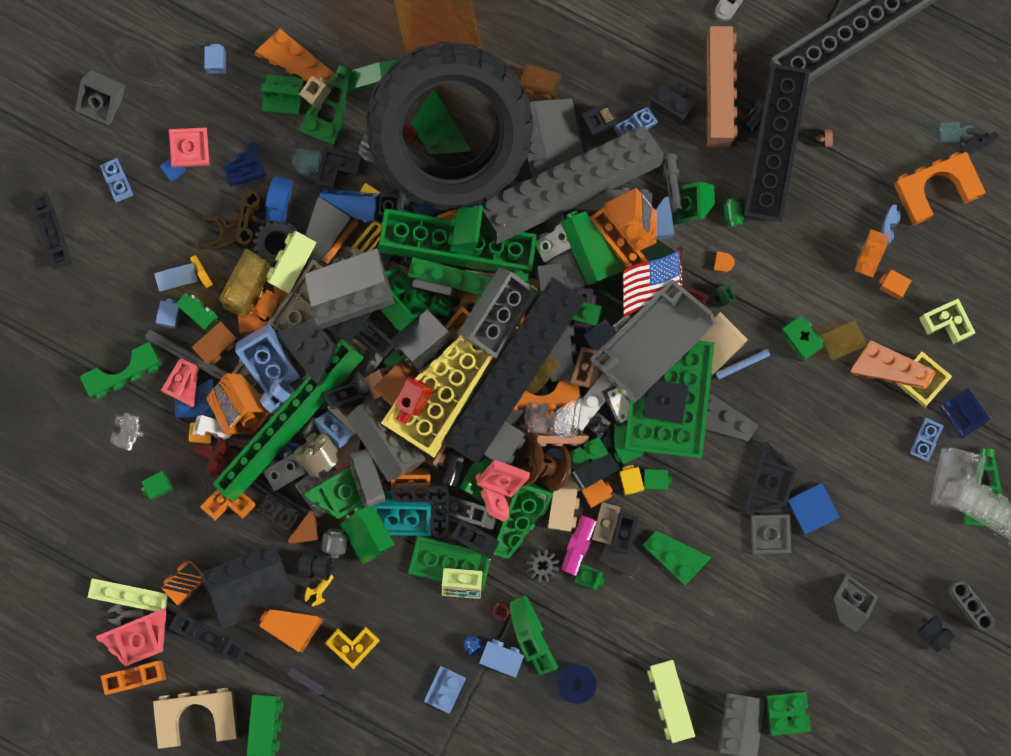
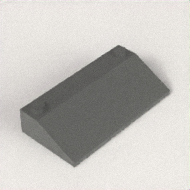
[590,279,717,403]

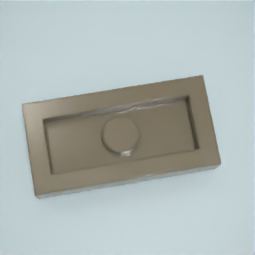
[592,502,621,545]

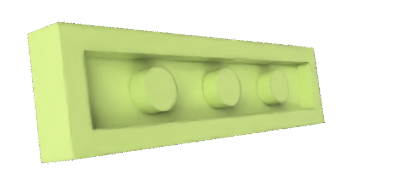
[88,579,168,612]

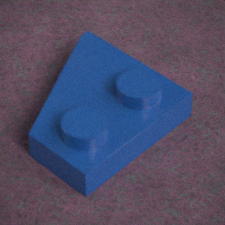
[175,380,215,419]

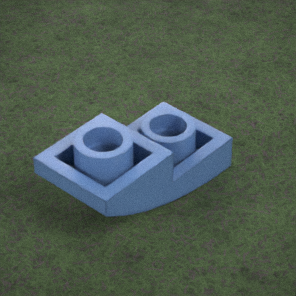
[614,107,658,137]
[100,158,133,203]
[881,205,900,246]
[154,263,199,292]
[910,417,943,461]

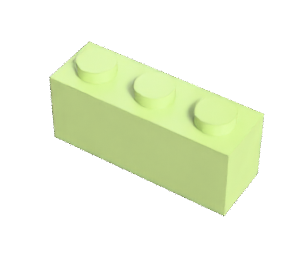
[266,231,317,293]

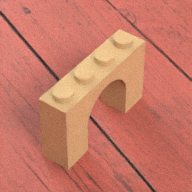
[153,688,239,749]

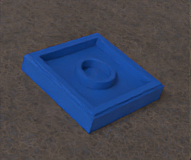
[788,483,840,535]

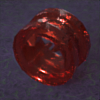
[402,125,416,144]
[493,603,510,620]

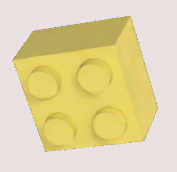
[896,352,952,408]

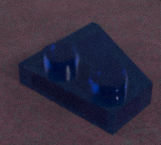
[224,141,266,187]

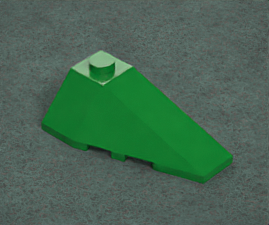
[493,483,553,559]

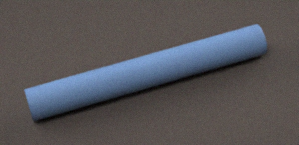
[715,349,770,380]

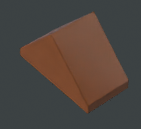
[287,510,319,545]

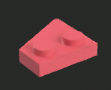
[476,472,509,522]

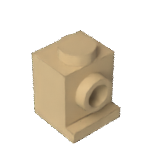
[299,76,331,110]

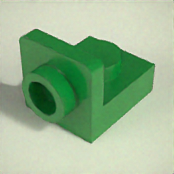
[574,564,605,591]

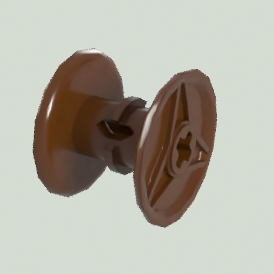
[512,438,571,492]

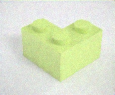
[919,299,975,344]

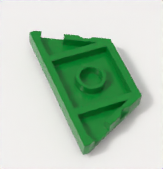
[411,90,471,156]
[303,466,363,519]

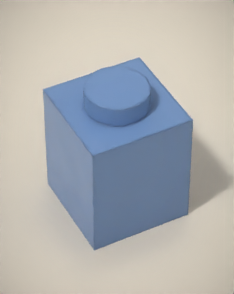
[204,44,226,74]
[156,299,182,329]

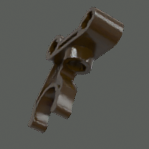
[198,191,264,251]

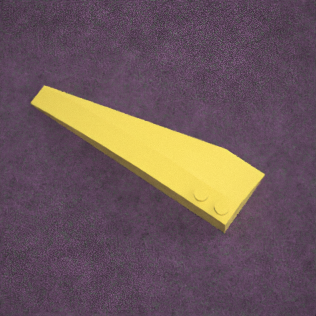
[381,281,537,458]

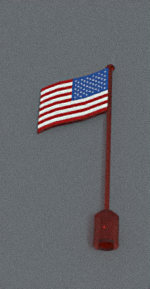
[623,247,684,318]

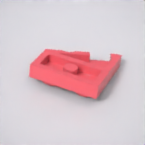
[161,358,198,408]

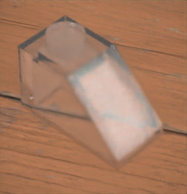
[548,397,583,438]

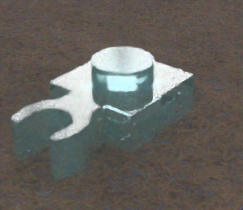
[939,122,973,143]

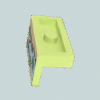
[442,568,483,599]

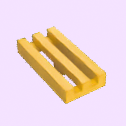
[351,219,382,255]

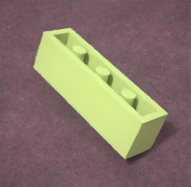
[647,660,695,743]

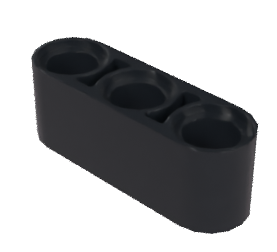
[570,453,621,491]

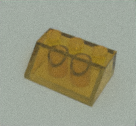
[219,249,271,319]

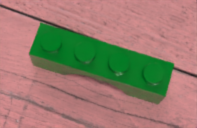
[80,342,162,400]

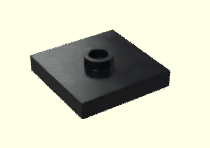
[643,380,689,424]

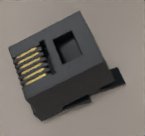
[578,103,618,140]

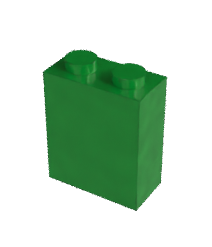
[340,505,395,564]

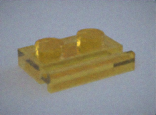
[821,320,867,361]

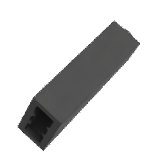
[301,197,352,274]

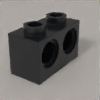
[451,520,500,559]

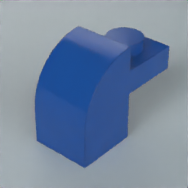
[266,176,293,222]

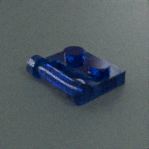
[939,388,991,439]

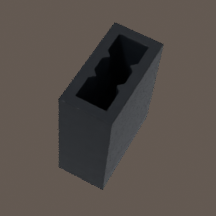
[392,309,454,371]

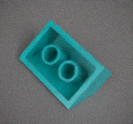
[373,491,432,536]

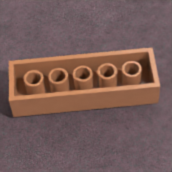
[707,26,737,147]

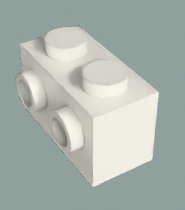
[535,224,572,263]

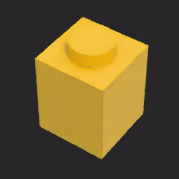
[619,465,644,495]

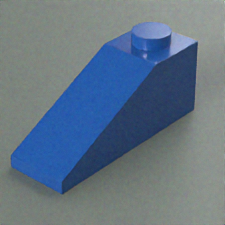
[320,189,380,222]

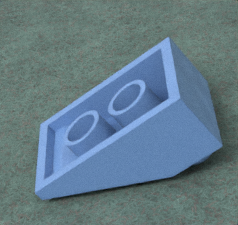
[235,323,300,392]

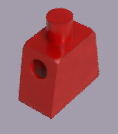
[395,377,435,424]

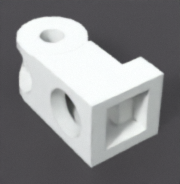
[192,415,232,440]

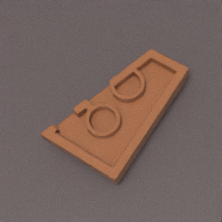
[519,426,589,446]

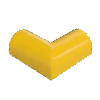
[325,627,380,669]

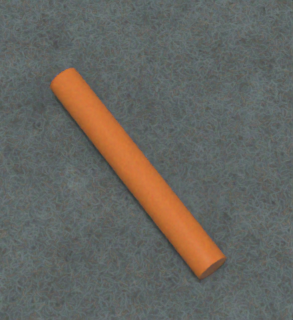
[321,219,359,266]

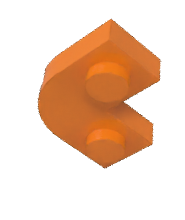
[200,490,256,521]

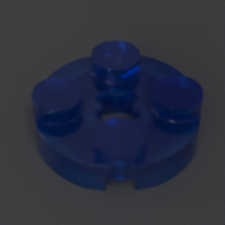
[558,665,597,704]

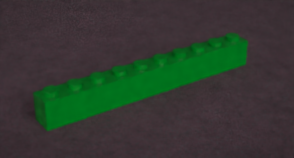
[408,257,602,326]
[213,339,364,501]

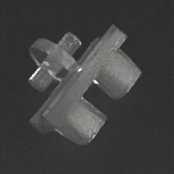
[110,413,144,451]

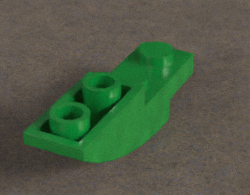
[509,595,558,676]

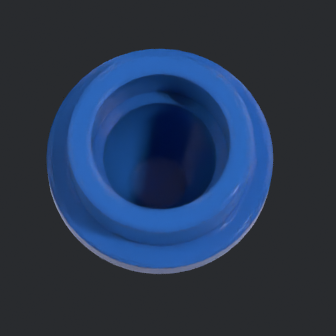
[464,636,484,656]

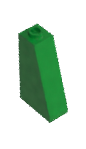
[561,211,626,286]

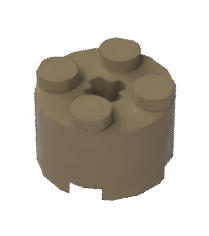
[294,433,341,477]

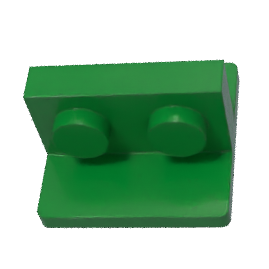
[261,74,304,115]

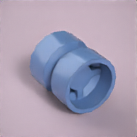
[260,378,295,414]

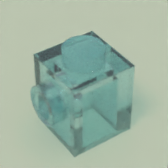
[292,148,322,175]

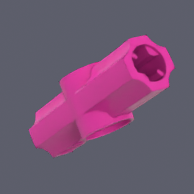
[560,515,597,576]

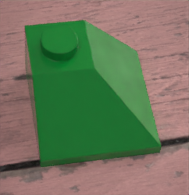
[671,182,715,226]

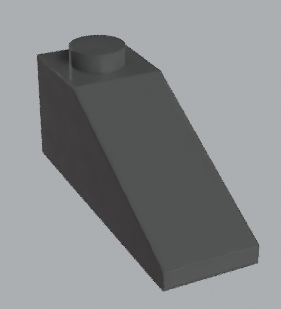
[435,493,497,530]

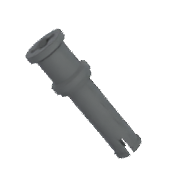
[662,154,683,212]

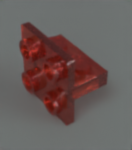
[193,437,230,477]

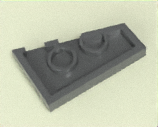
[705,393,759,442]

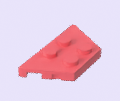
[96,609,166,666]

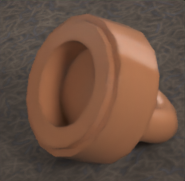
[815,128,833,147]

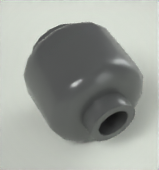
[321,528,348,558]

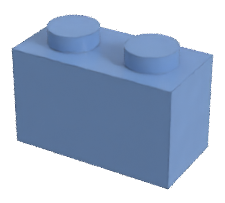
[479,639,524,678]

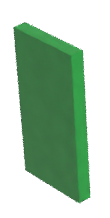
[408,536,491,592]

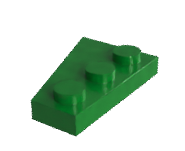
[643,531,712,586]

